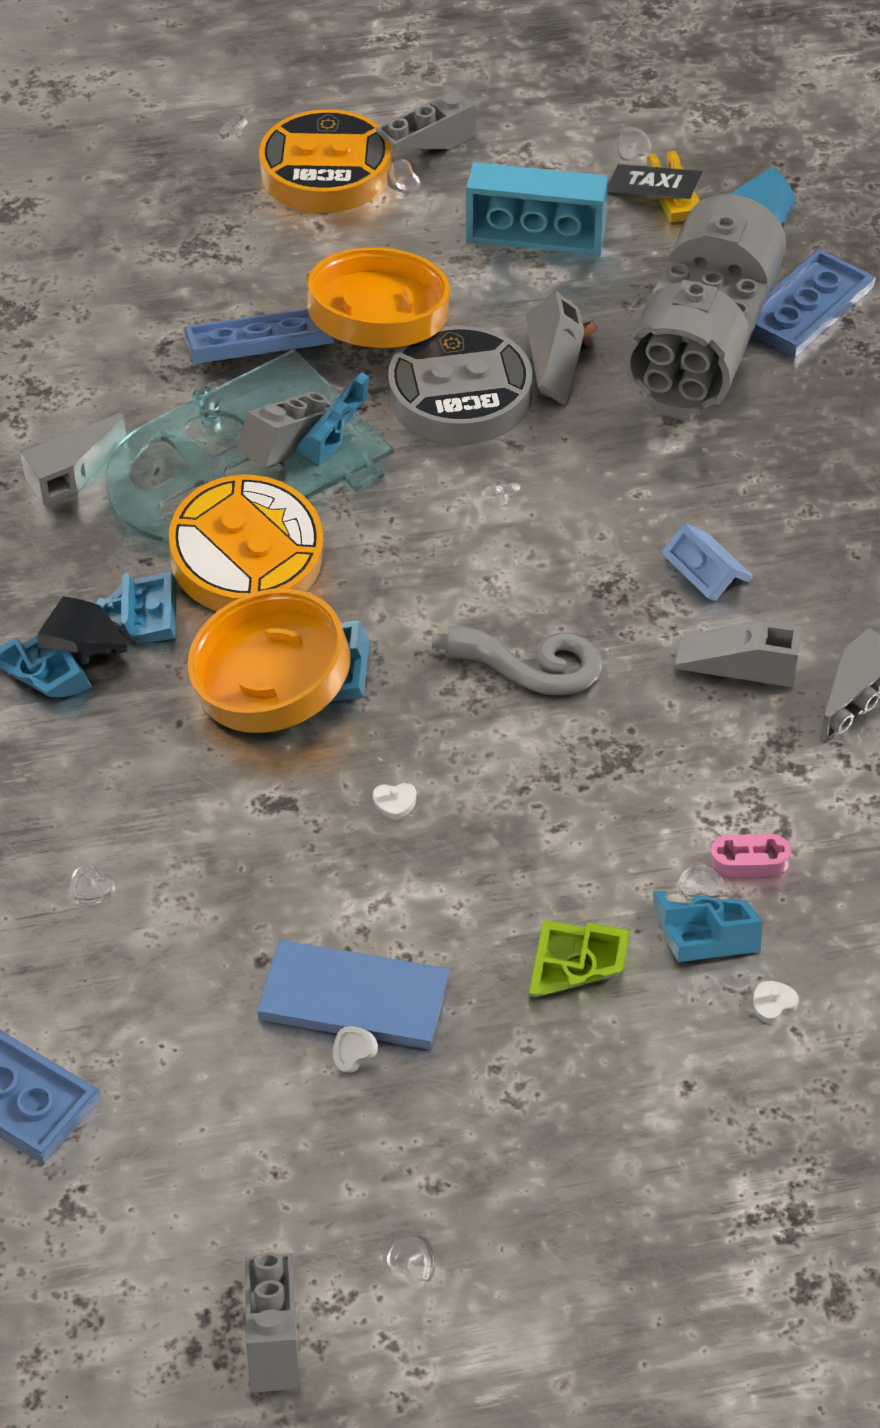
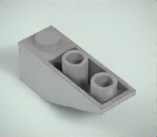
[376,89,477,149]
[525,291,585,405]
[236,392,332,468]
[20,412,127,505]
[674,620,803,687]
[820,627,880,744]
[245,1252,300,1393]

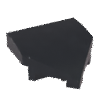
[38,596,127,665]

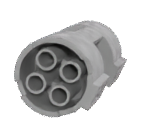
[623,194,786,422]

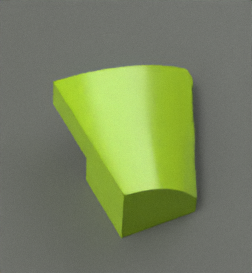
[529,920,630,998]

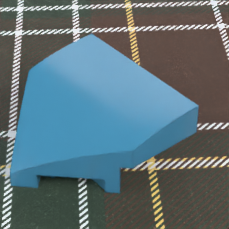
[95,571,177,643]

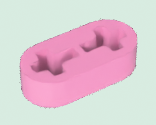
[709,834,791,878]

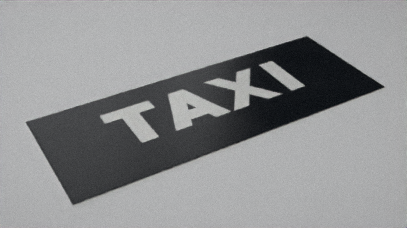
[608,164,704,199]

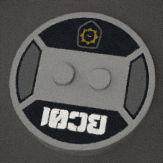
[388,325,532,445]

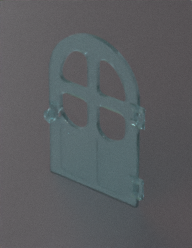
[105,349,394,544]

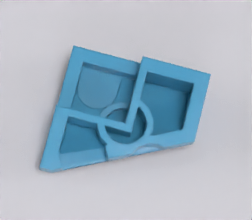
[296,372,369,466]
[0,635,92,697]

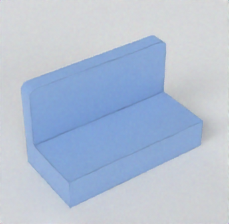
[660,523,753,601]

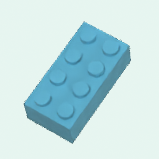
[466,162,608,256]

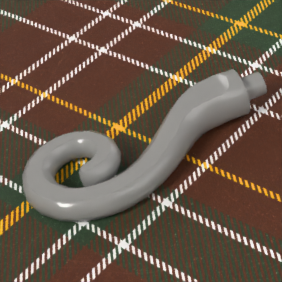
[432,626,602,696]

